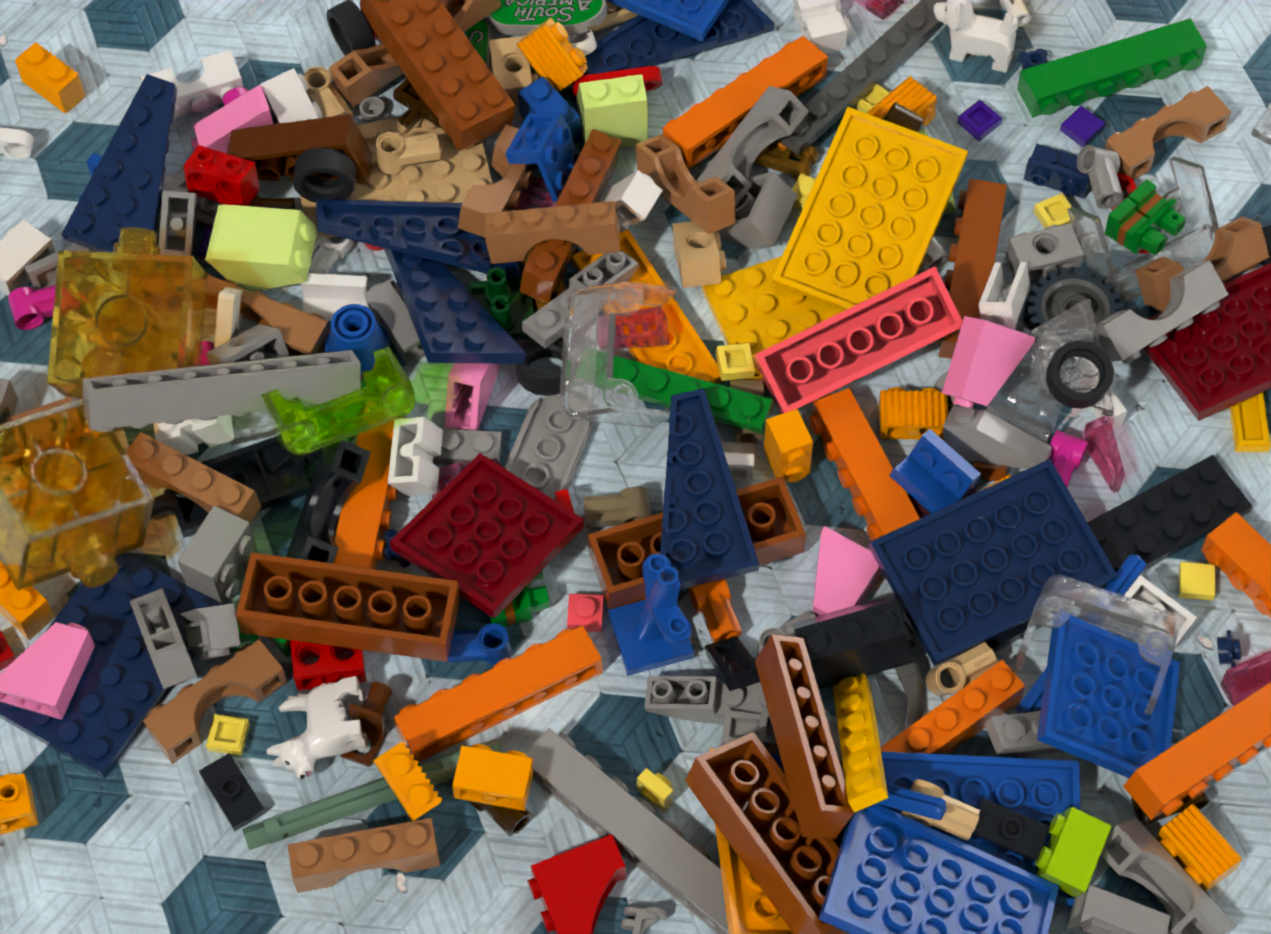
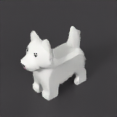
[934,0,1018,73]
[267,676,368,779]

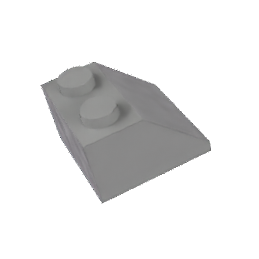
[719,171,798,250]

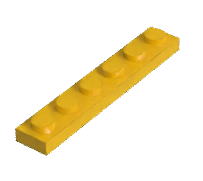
[833,673,888,813]

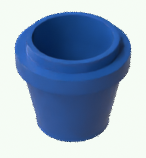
[325,304,391,376]

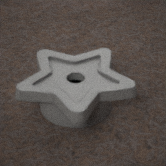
[352,96,392,123]

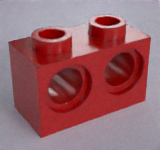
[183,145,260,206]
[290,640,367,691]

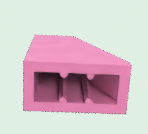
[190,86,273,154]
[942,316,1035,408]
[444,363,501,431]
[812,526,882,617]
[0,622,95,720]

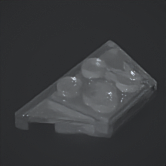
[1029,299,1115,417]

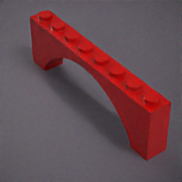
[527,834,626,934]

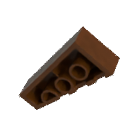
[227,114,373,184]

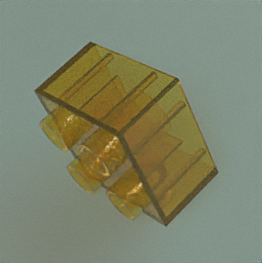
[47,227,208,399]
[0,398,154,590]

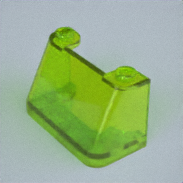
[262,347,416,455]

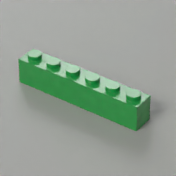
[1017,18,1207,118]

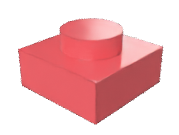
[567,594,604,632]

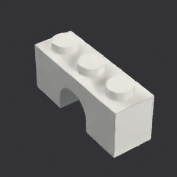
[141,49,243,120]

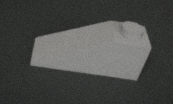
[943,406,1052,469]
[130,589,197,689]

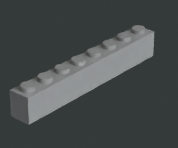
[82,350,361,432]
[525,728,729,934]

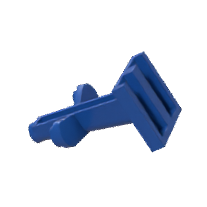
[608,554,694,676]

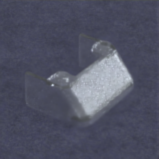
[1067,156,1219,302]
[560,281,676,428]
[1015,575,1180,716]

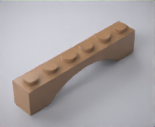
[329,0,501,108]
[136,254,330,356]

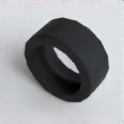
[326,0,376,56]
[293,148,356,203]
[516,337,579,396]
[1046,340,1114,409]

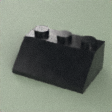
[792,595,913,690]

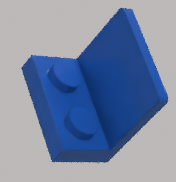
[505,113,580,202]

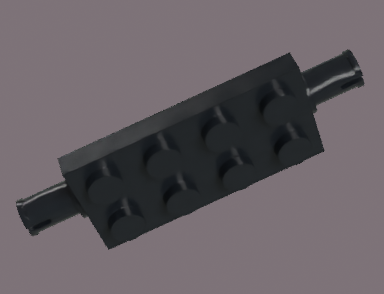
[135,432,330,538]

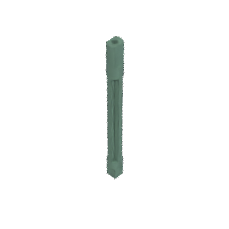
[242,739,502,850]

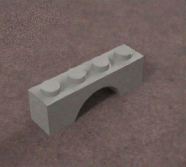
[696,86,809,207]
[1091,260,1229,364]
[1100,817,1236,934]

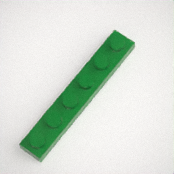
[576,348,774,434]

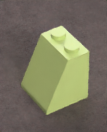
[576,74,648,148]
[205,204,317,292]

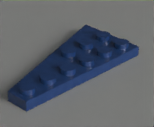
[583,0,774,75]
[61,74,177,270]
[315,199,519,281]
[384,248,526,364]
[660,388,759,589]

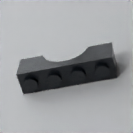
[286,439,371,564]

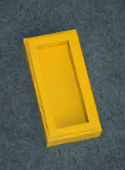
[1229,392,1271,452]

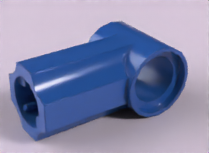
[443,623,512,665]

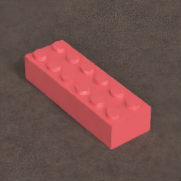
[753,266,963,414]

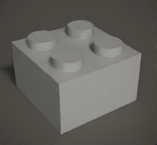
[177,506,259,605]

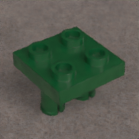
[464,267,534,340]

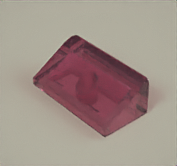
[1220,651,1271,705]

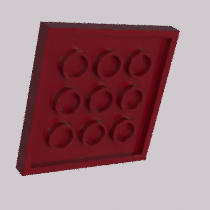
[389,453,584,619]

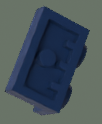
[1024,143,1090,199]

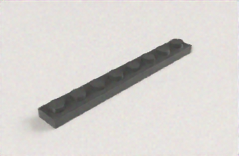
[777,0,947,156]

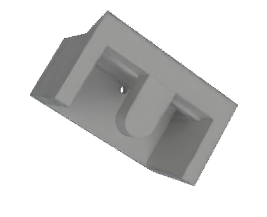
[178,603,240,660]

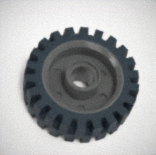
[1024,267,1124,364]

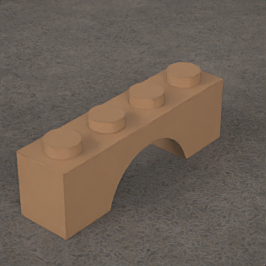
[1105,86,1231,180]
[458,124,538,238]
[636,134,735,234]
[485,201,620,264]
[1135,216,1269,312]
[122,432,261,524]
[143,639,288,764]
[287,818,440,893]

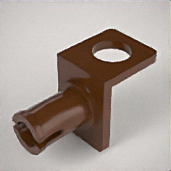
[340,682,393,767]

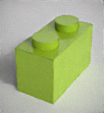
[1035,807,1111,897]

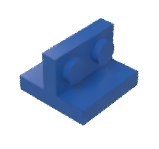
[889,429,982,513]

